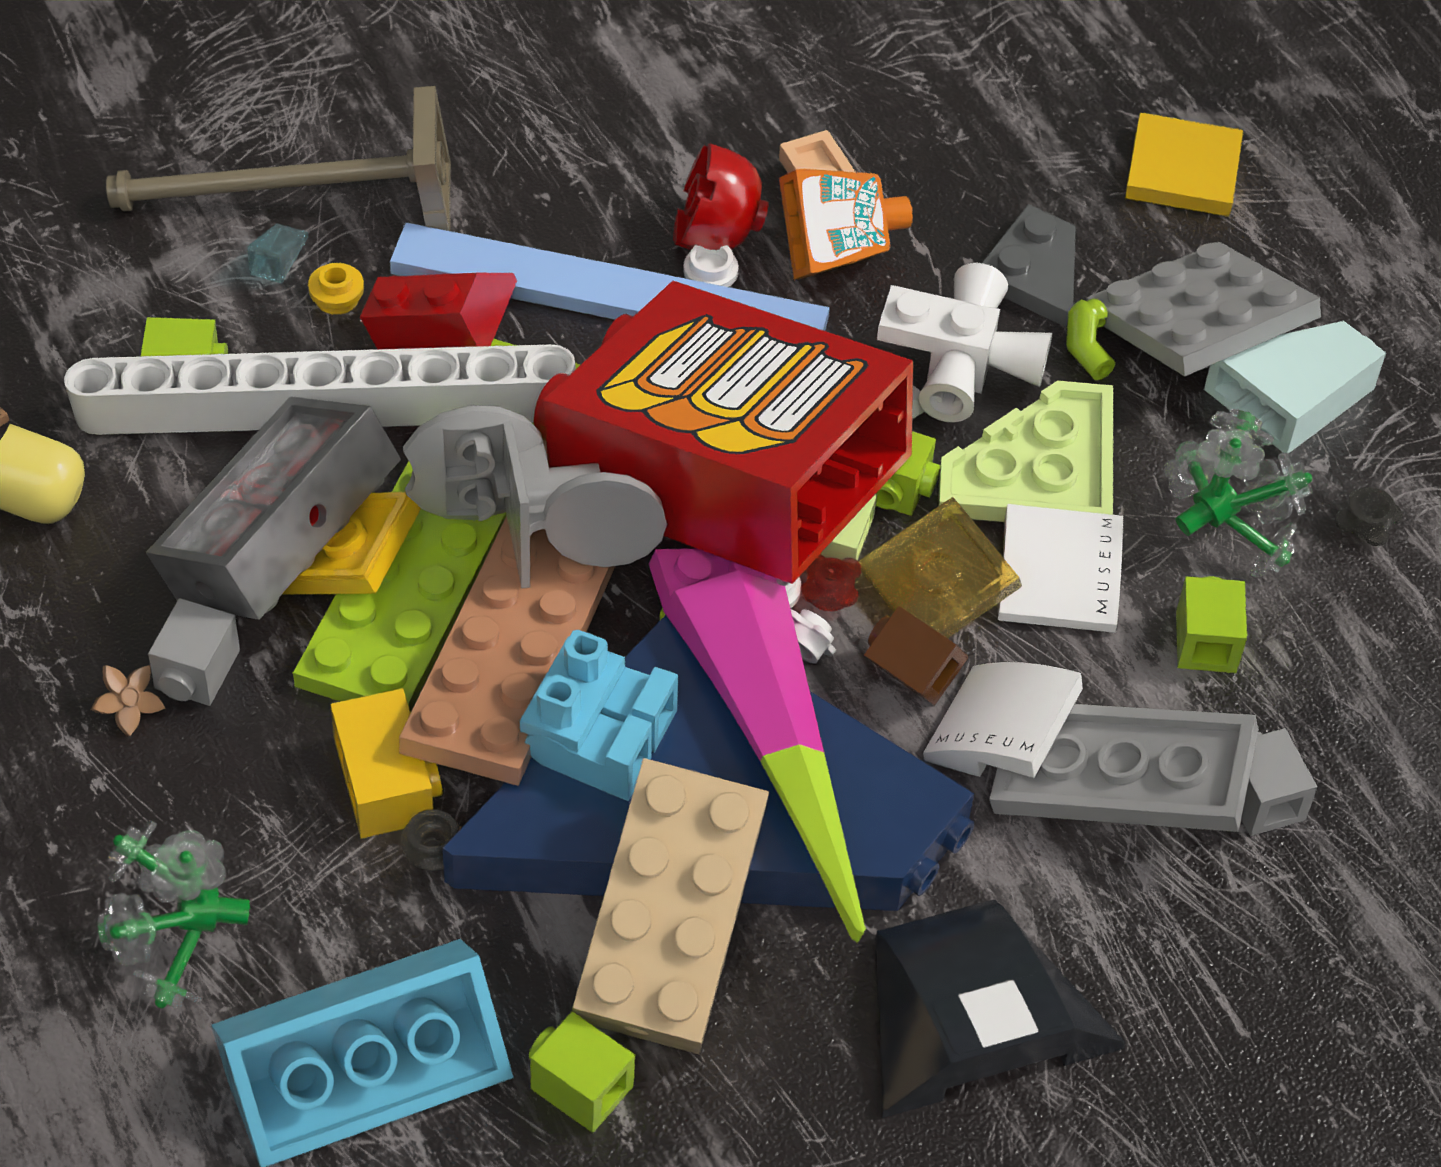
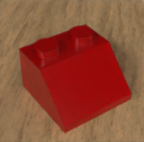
[360,273,517,350]

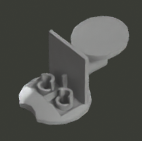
[403,405,667,589]

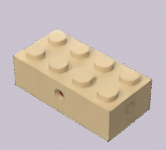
[573,758,769,1054]

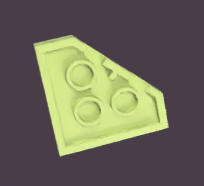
[937,381,1113,522]

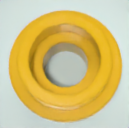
[308,263,364,314]

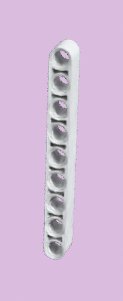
[64,345,576,435]

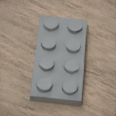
[989,704,1259,832]

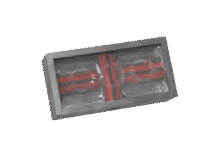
[146,396,401,620]

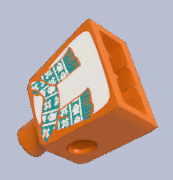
[779,169,913,280]

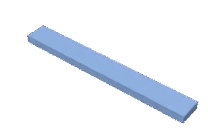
[390,223,829,331]

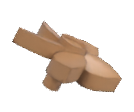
[91,665,165,736]

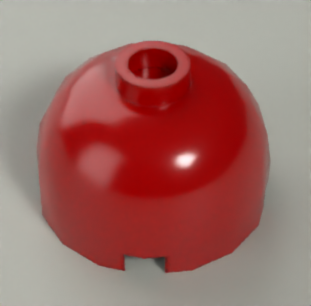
[673,143,769,250]

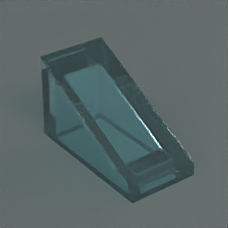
[247,224,308,284]

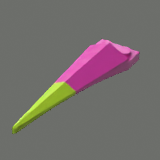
[649,548,865,943]

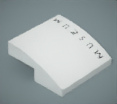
[998,504,1123,633]
[923,662,1083,778]

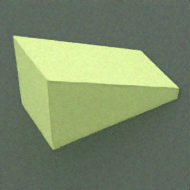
[815,494,877,571]

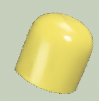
[0,423,85,524]

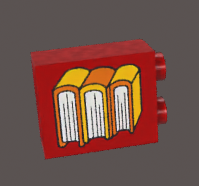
[534,280,913,584]

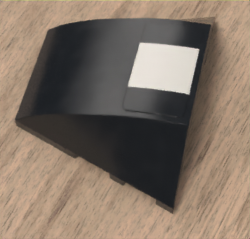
[876,899,1126,1118]

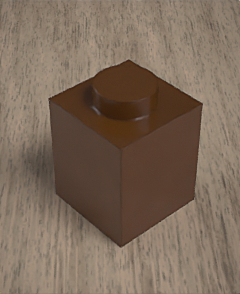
[864,606,969,706]

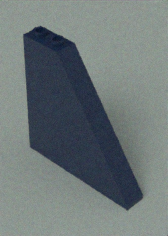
[443,615,974,911]

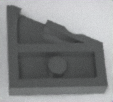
[982,204,1076,327]

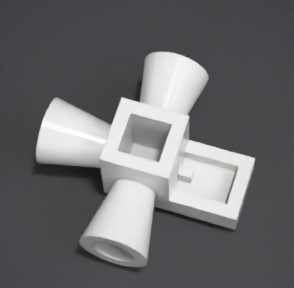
[877,263,1052,422]

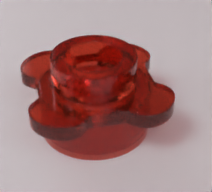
[800,554,862,612]

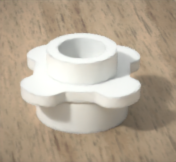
[791,609,836,663]

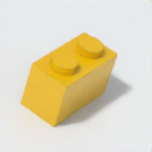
[330,688,442,839]

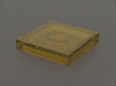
[858,497,1022,638]

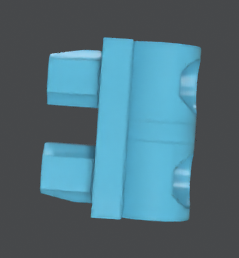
[520,630,678,801]

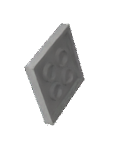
[1086,242,1321,376]

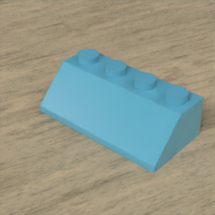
[211,939,514,1167]

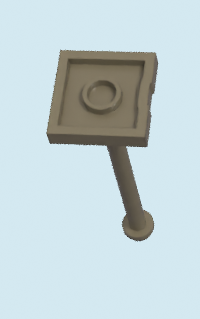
[106,86,450,231]

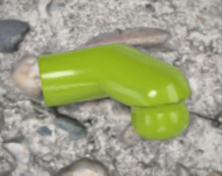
[1066,298,1115,380]

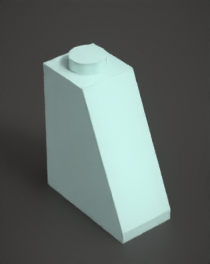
[1204,321,1386,455]

